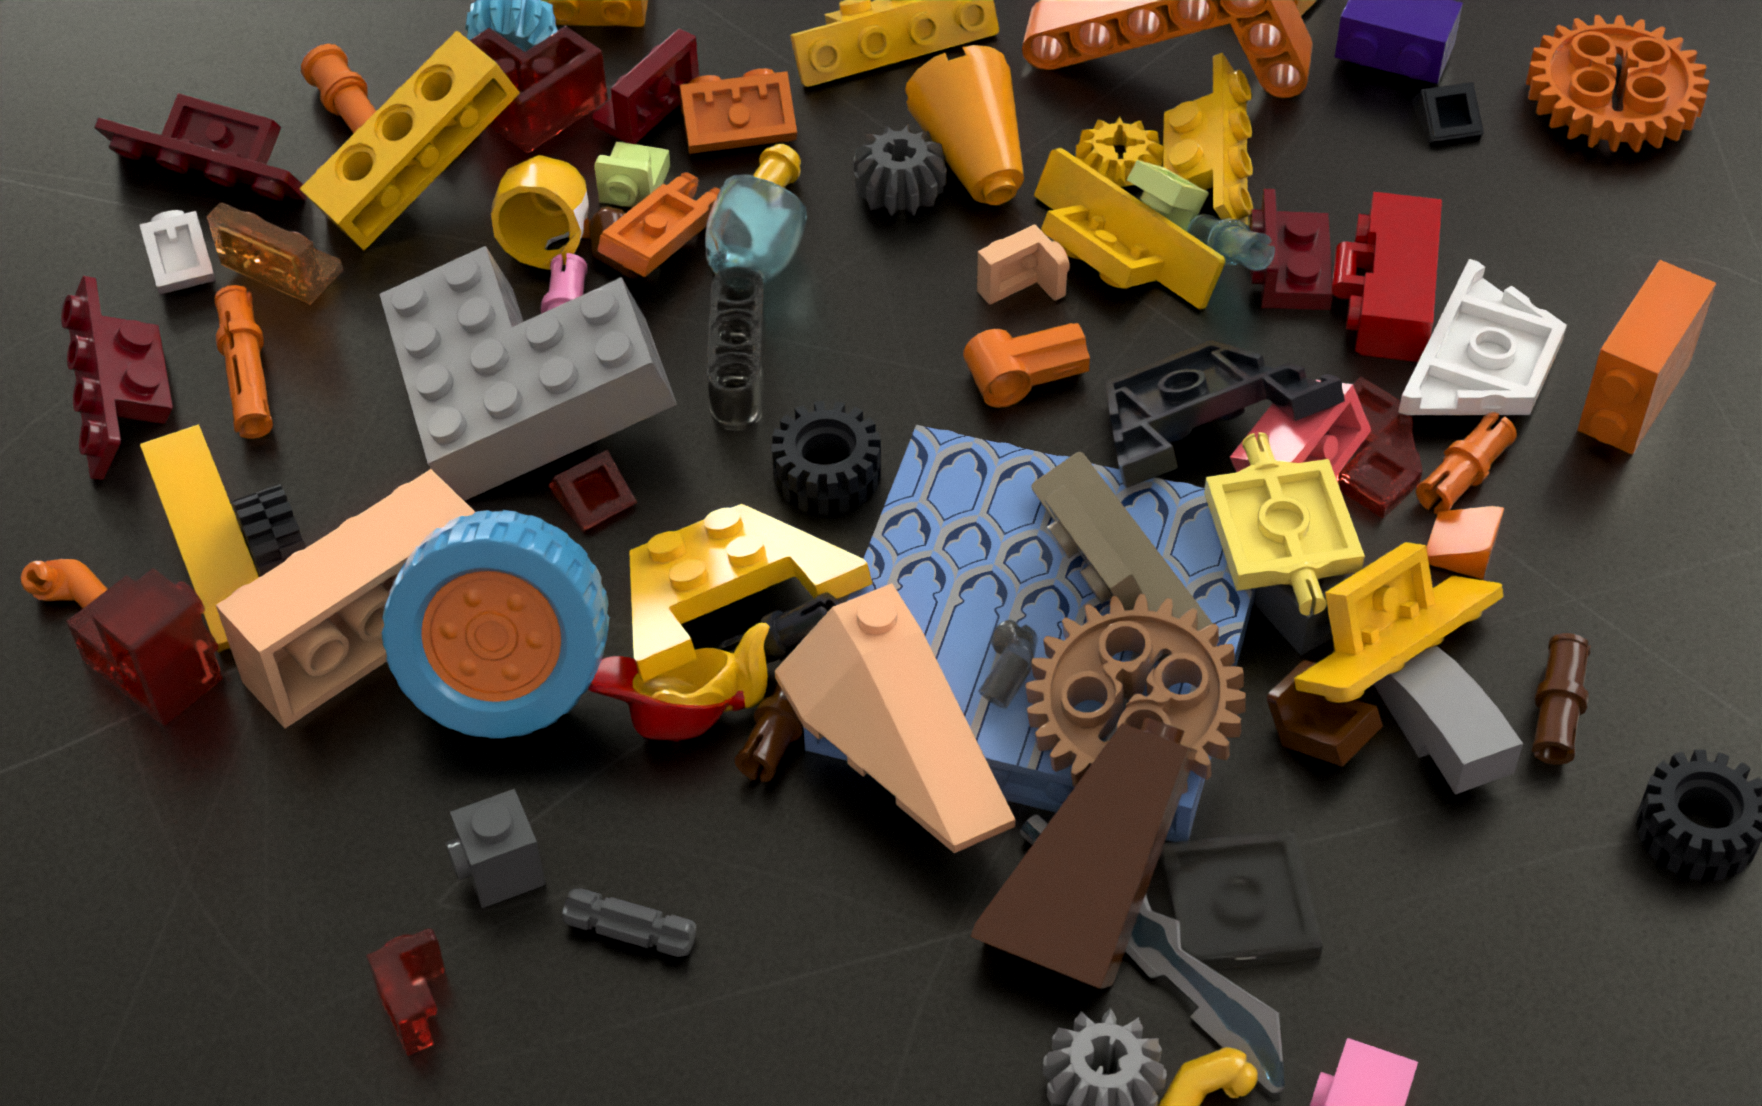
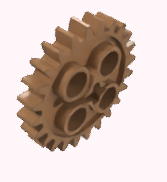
[1026,594,1246,794]

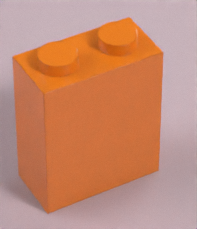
[1577,260,1716,455]

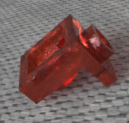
[366,928,445,1056]

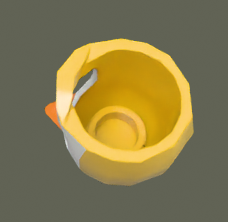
[491,155,590,270]

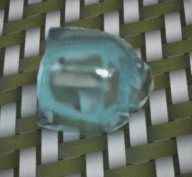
[705,175,808,290]

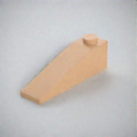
[775,583,1016,853]

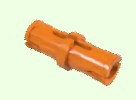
[1416,412,1517,515]

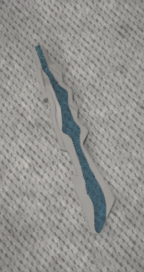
[1020,815,1285,1093]

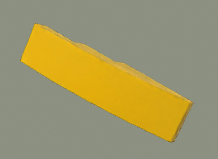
[140,424,259,652]

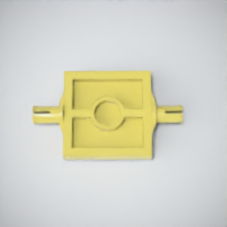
[1204,432,1365,616]

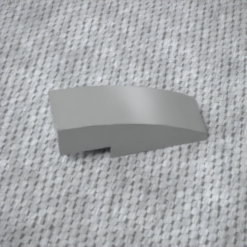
[1373,646,1523,794]

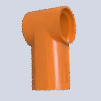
[963,323,1090,408]

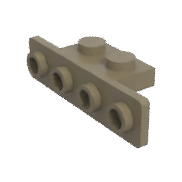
[1031,452,1213,663]

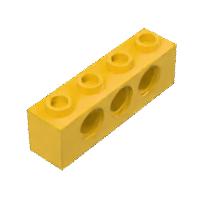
[300,31,520,251]

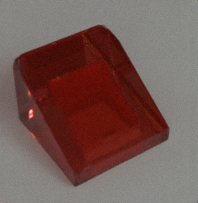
[549,450,637,531]

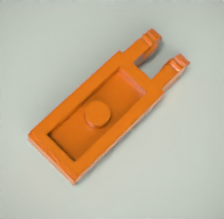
[597,172,720,277]

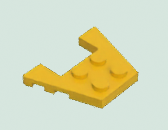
[629,504,873,682]

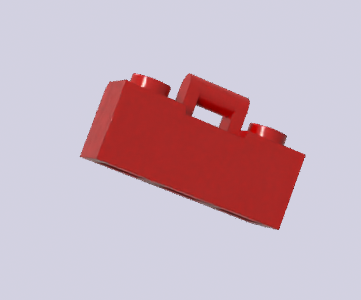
[1331,192,1442,362]

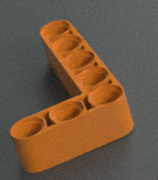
[1022,0,1313,98]

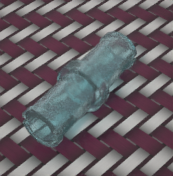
[1187,214,1275,271]

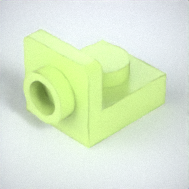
[594,141,671,208]
[1127,160,1209,233]

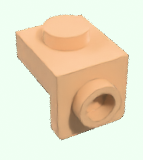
[977,224,1070,305]

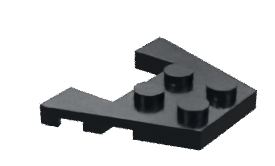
[1104,340,1345,488]

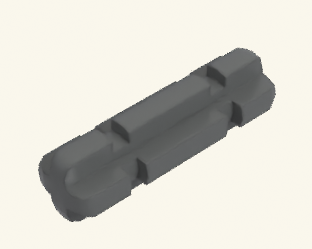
[562,888,697,957]

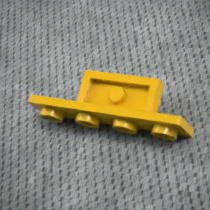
[790,0,999,87]
[1163,52,1253,242]
[1034,148,1226,310]
[1294,542,1504,703]

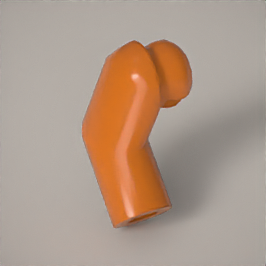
[21,559,116,619]

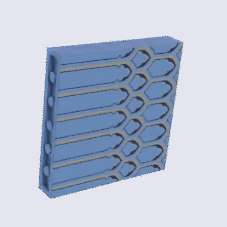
[804,425,1257,845]

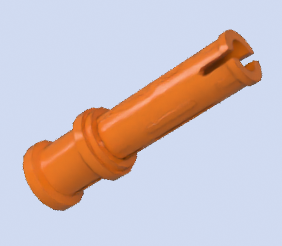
[301,44,376,134]

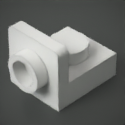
[140,210,216,295]

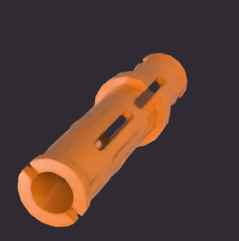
[214,285,273,439]

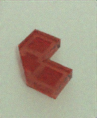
[1336,376,1423,519]

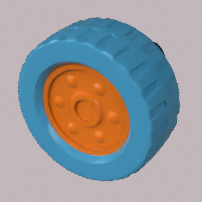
[382,510,610,739]

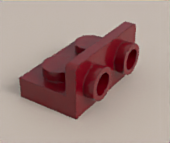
[592,28,699,144]
[1249,189,1333,310]

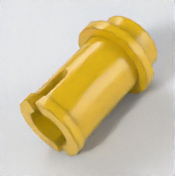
[740,144,801,214]

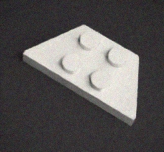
[1398,259,1567,415]

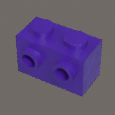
[1335,0,1463,84]

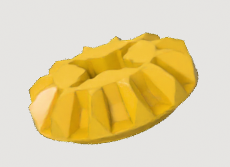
[1076,116,1164,187]

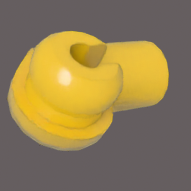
[1158,1047,1258,1106]

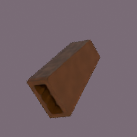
[970,717,1198,989]

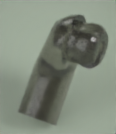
[978,620,1038,709]

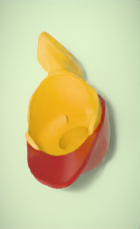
[588,623,770,742]

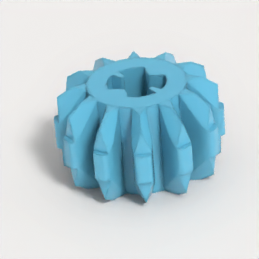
[465,0,557,70]

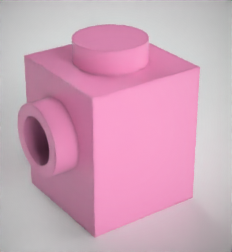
[1310,1038,1418,1106]

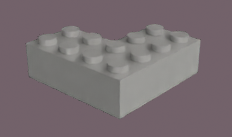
[380,246,677,501]

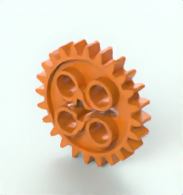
[1526,15,1709,152]

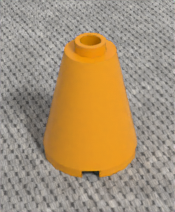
[905,45,1024,205]

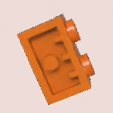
[680,68,797,154]

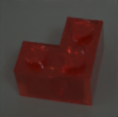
[469,26,608,154]
[66,568,223,726]

